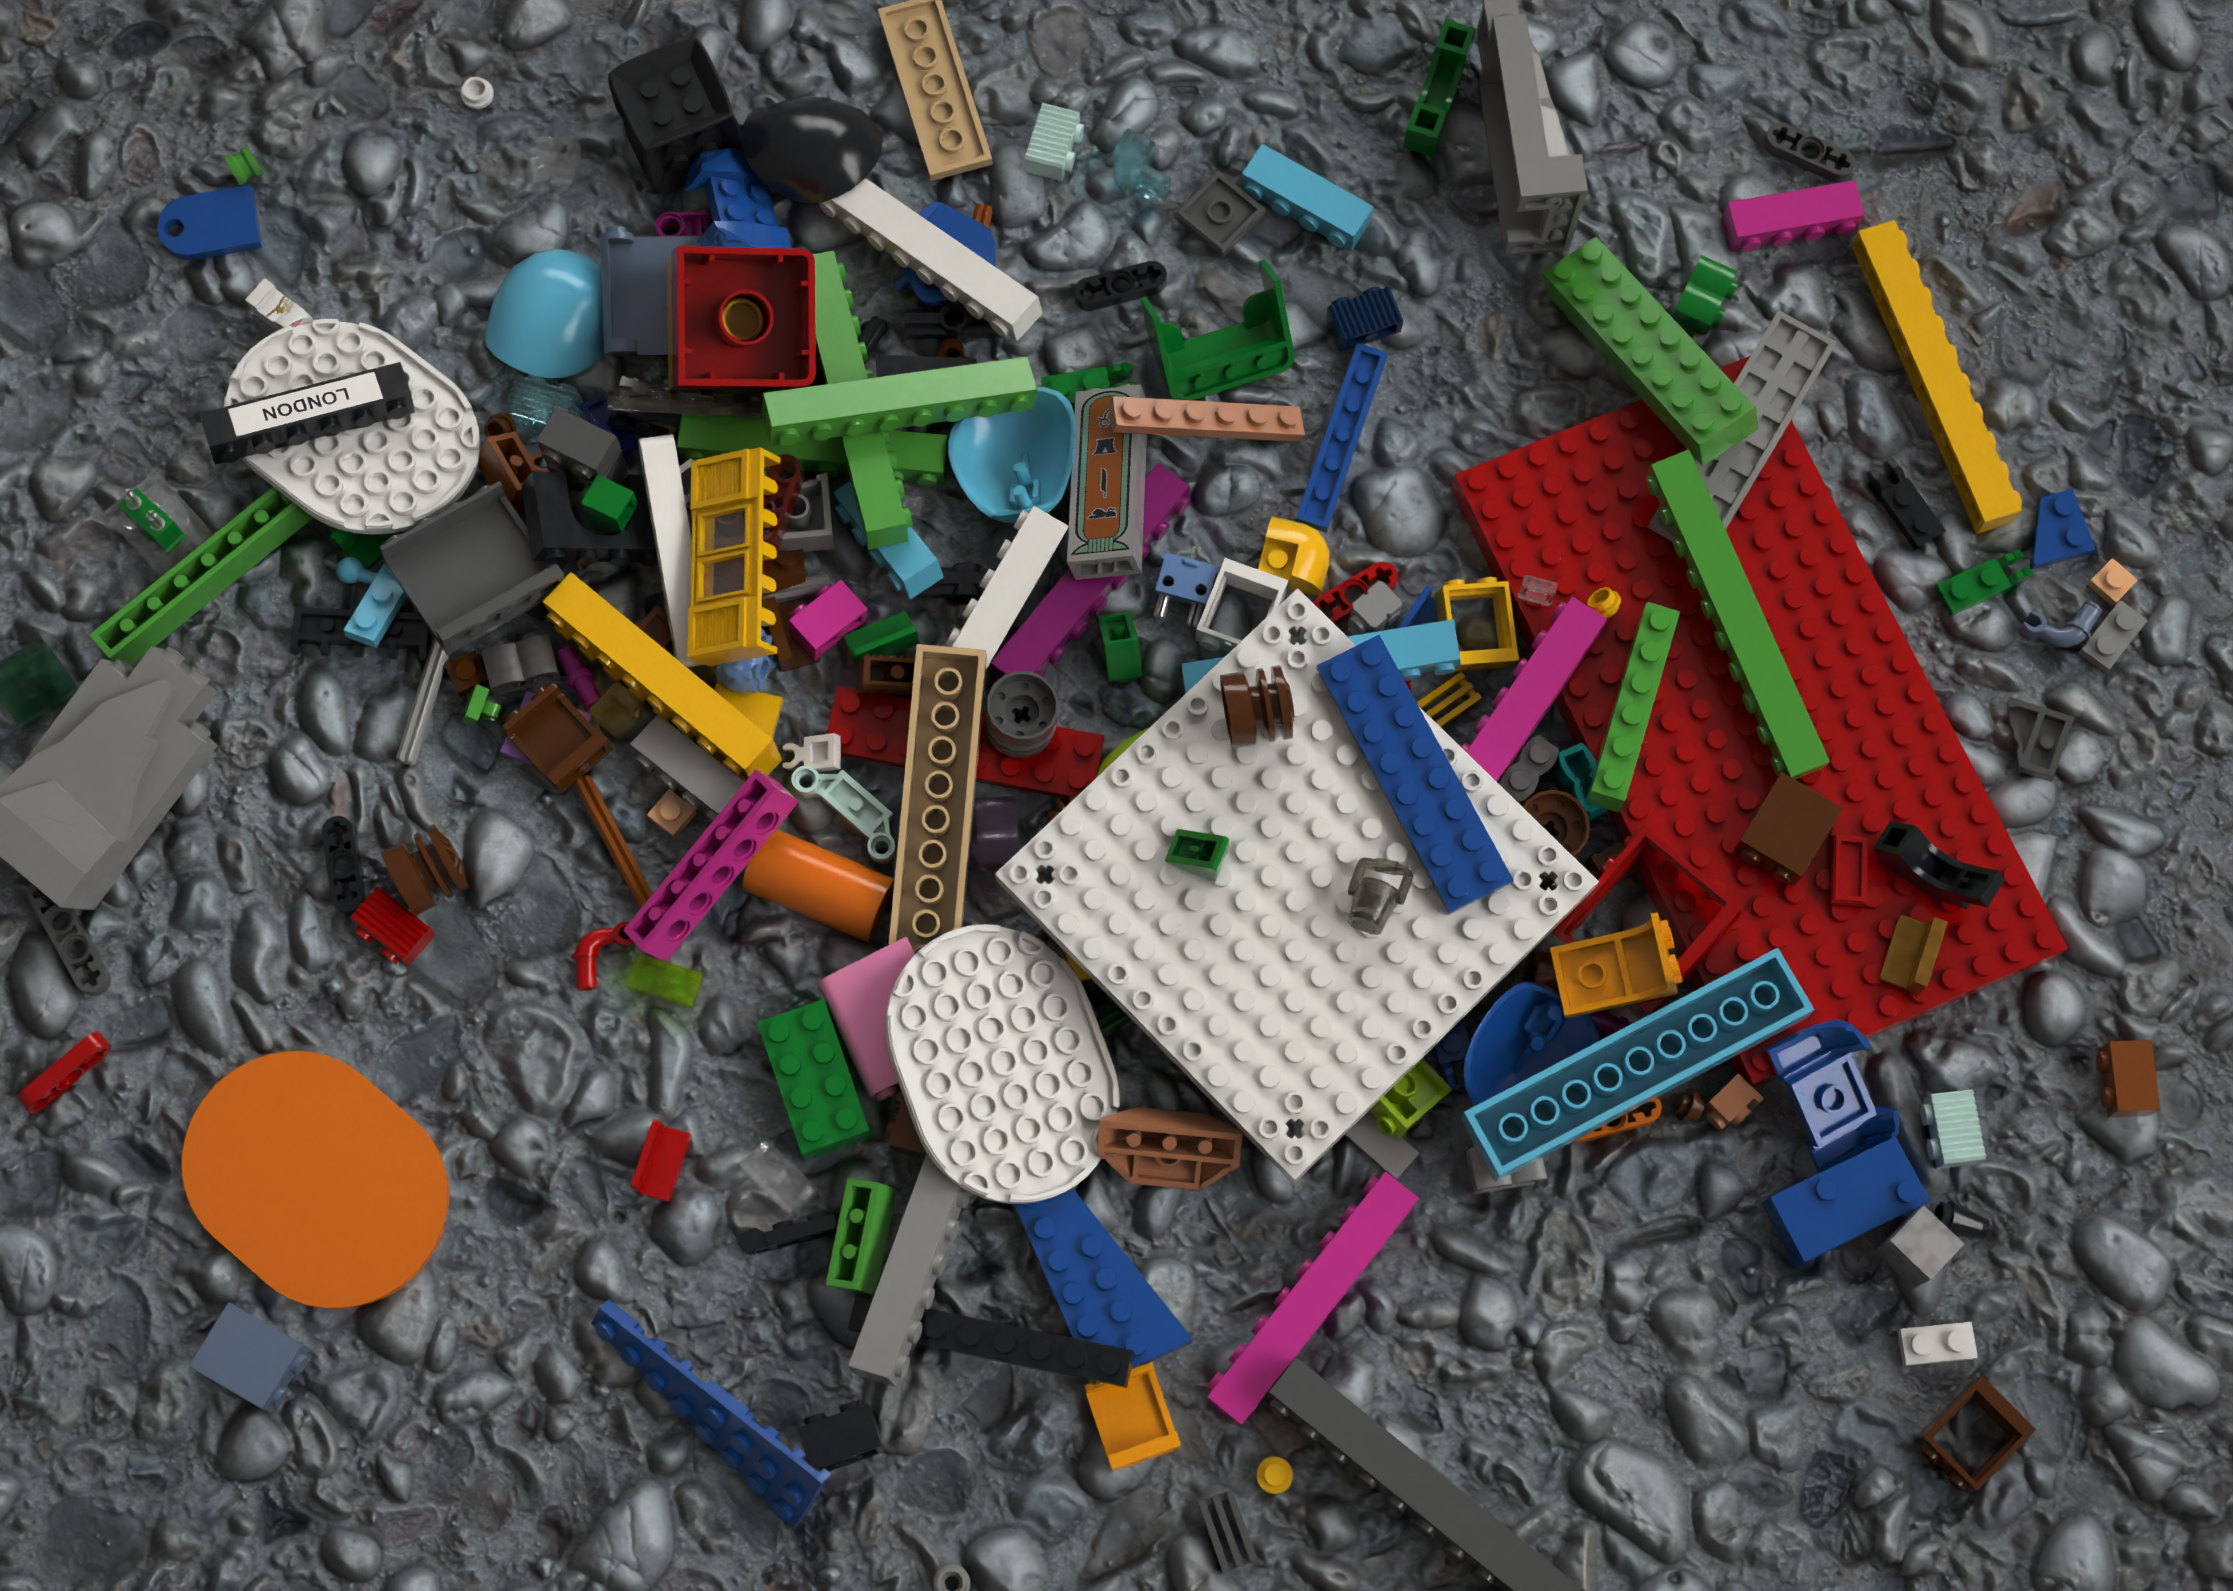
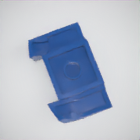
[685,148,792,248]
[1765,1019,1899,1173]

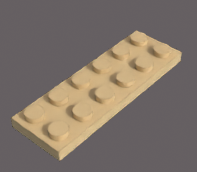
[878,0,993,181]

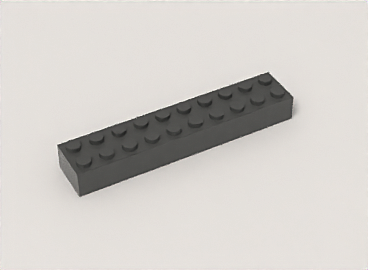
[1265,1357,1585,1591]

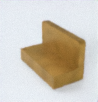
[1879,915,1948,995]

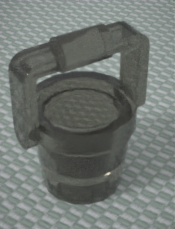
[1348,858,1414,935]

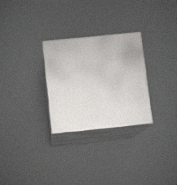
[1874,1205,1964,1289]

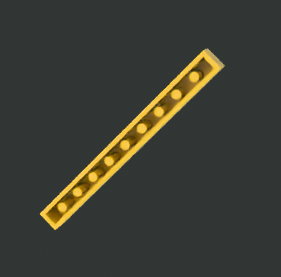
[1851,220,2022,534]

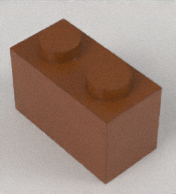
[2096,1040,2161,1118]

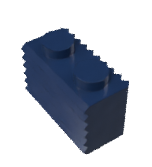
[1326,286,1403,352]

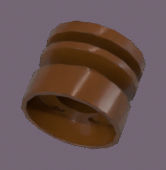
[1220,665,1295,749]
[1522,790,1590,857]
[381,824,469,916]

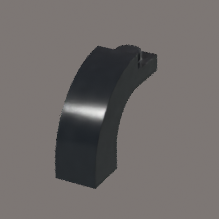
[1872,821,2005,909]

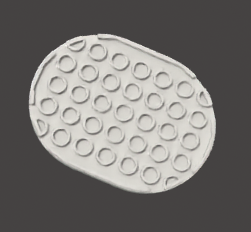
[224,319,480,534]
[885,924,1120,1204]

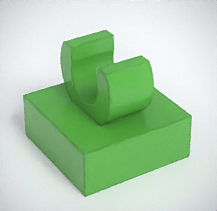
[460,684,501,727]

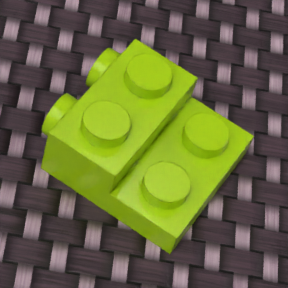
[1369,1058,1452,1140]

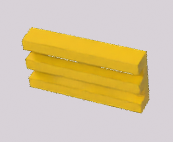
[1417,671,1482,728]

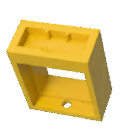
[1435,577,1519,672]

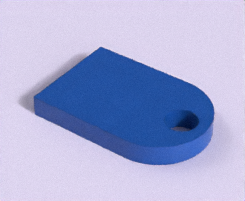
[157,184,263,260]

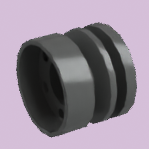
[984,671,1059,758]

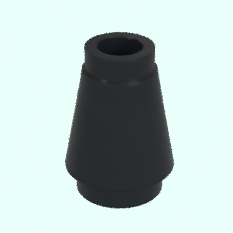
[1933,1201,1990,1239]

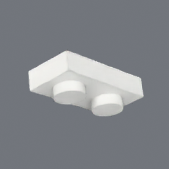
[1897,1322,1978,1366]

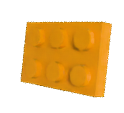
[1550,912,1683,1018]

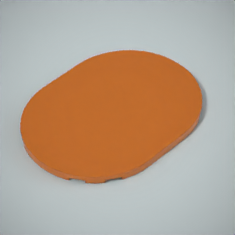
[182,1051,450,1310]

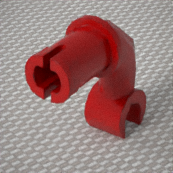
[571,921,635,991]

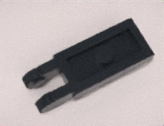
[1866,458,1946,551]
[737,1211,838,1256]

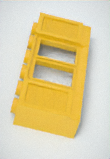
[687,447,781,666]

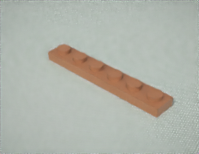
[1108,396,1305,442]

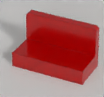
[630,1119,692,1203]

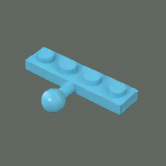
[336,529,411,648]

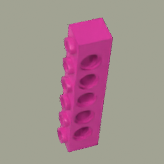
[623,769,798,962]

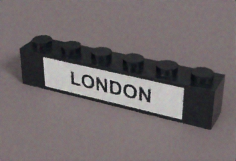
[199,362,415,465]

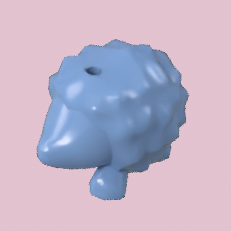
[713,628,778,694]

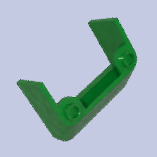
[1139,259,1295,401]

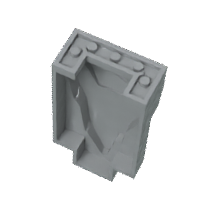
[1476,0,1588,257]
[0,646,218,910]

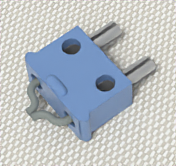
[1154,545,1220,628]

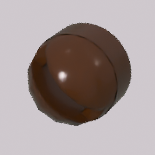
[938,338,965,358]

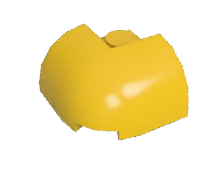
[1258,516,1330,596]

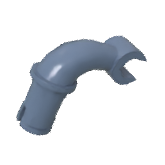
[2019,600,2102,648]

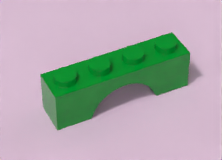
[1403,19,1476,157]

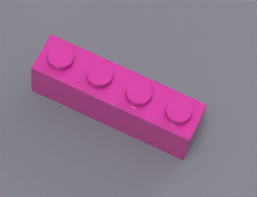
[1722,180,1865,252]

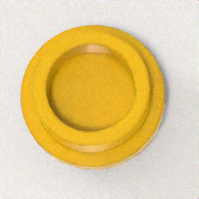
[1587,587,1621,618]
[1256,1457,1293,1494]

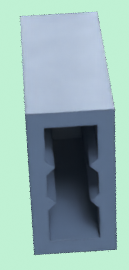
[189,1302,310,1412]

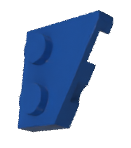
[2030,489,2096,570]

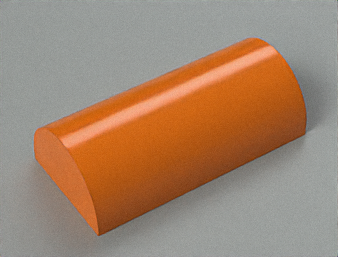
[742,829,895,943]

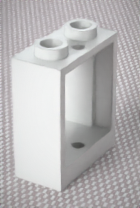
[1195,558,1288,652]

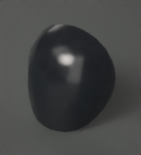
[741,97,883,203]

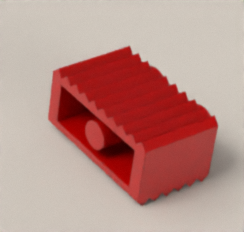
[350,887,436,967]

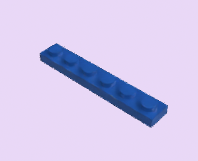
[1295,343,1388,533]

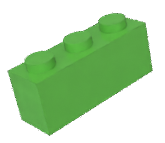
[826,1178,897,1296]

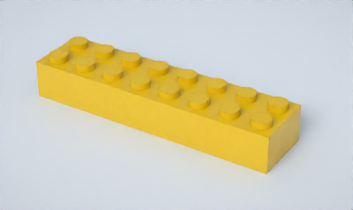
[543,572,782,782]

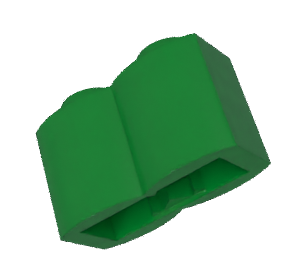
[1672,255,1739,335]

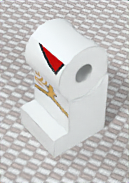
[245,278,313,331]

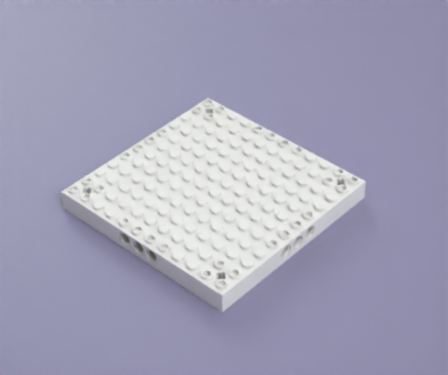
[995,588,1599,1184]

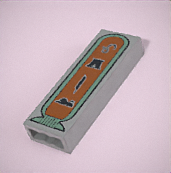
[1067,384,1147,580]

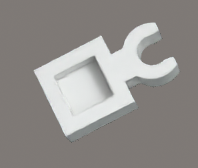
[783,733,841,772]

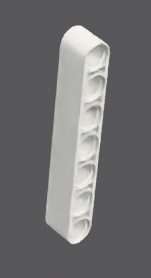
[638,434,705,668]

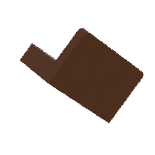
[762,596,821,672]

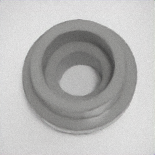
[934,1564,971,1591]

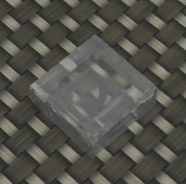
[1518,575,1558,606]

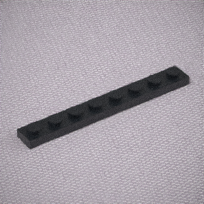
[847,1293,1135,1389]

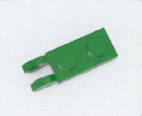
[1041,362,1136,408]
[1934,549,2034,616]

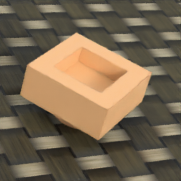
[2087,558,2138,607]
[647,789,697,839]

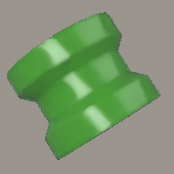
[224,145,264,186]

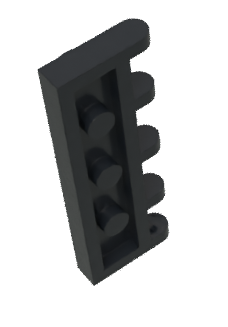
[290,607,431,661]

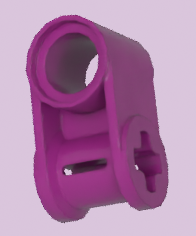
[655,210,713,247]

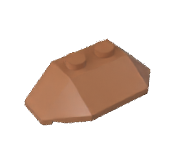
[1097,1107,1243,1190]

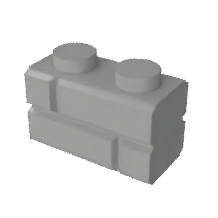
[1346,581,1402,636]

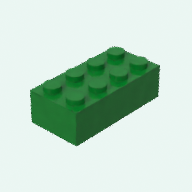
[757,999,872,1162]

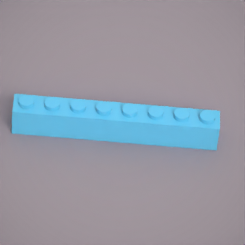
[1181,619,1461,693]

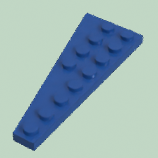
[1014,1188,1192,1385]
[591,1300,831,1528]

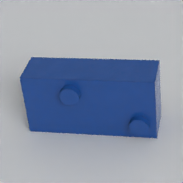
[1761,1136,1931,1268]

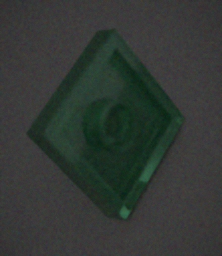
[0,637,79,728]

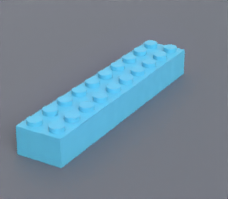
[1461,948,1815,1182]

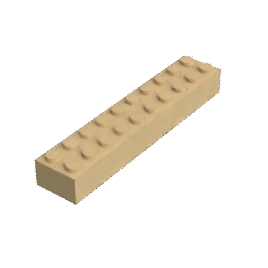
[889,644,987,954]

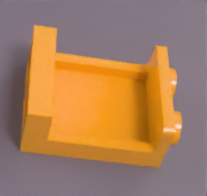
[1084,1362,1181,1472]

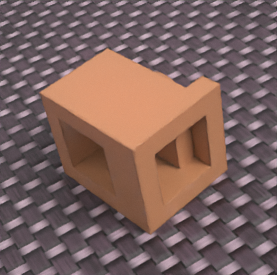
[1704,1073,1764,1131]

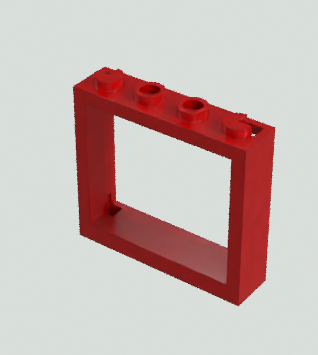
[1553,826,1745,1015]

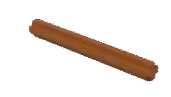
[574,775,653,909]

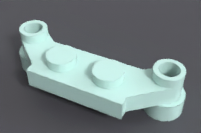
[791,766,896,865]

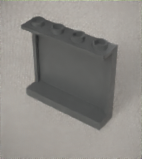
[380,481,564,656]

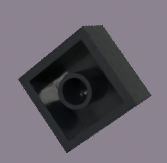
[797,1400,886,1472]

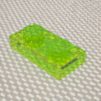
[626,953,705,1009]

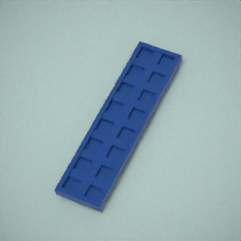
[1316,635,1514,915]

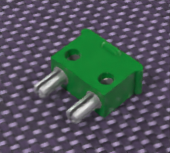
[118,488,187,554]

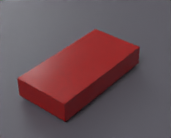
[1830,834,1869,907]

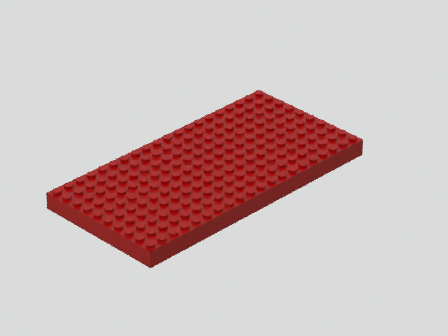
[1451,356,2068,1088]

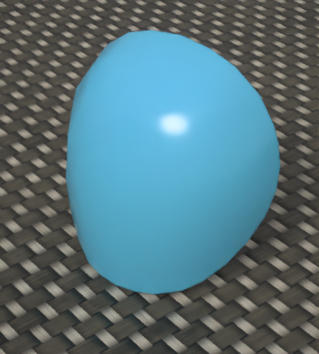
[485,249,605,378]
[948,387,1076,523]

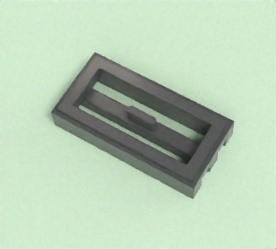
[1198,1489,1257,1573]

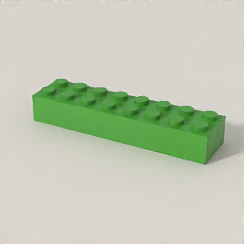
[1542,237,1758,466]

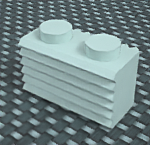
[1025,103,1084,181]
[1920,1089,1986,1169]

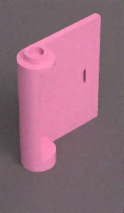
[817,937,915,1102]

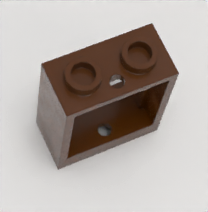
[1914,1376,2036,1493]

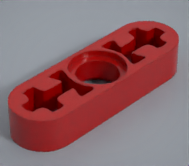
[1312,562,1398,625]
[17,1032,112,1114]

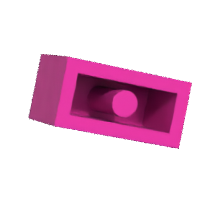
[788,580,868,661]

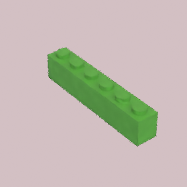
[1585,602,1680,813]

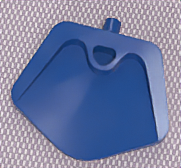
[892,202,996,309]

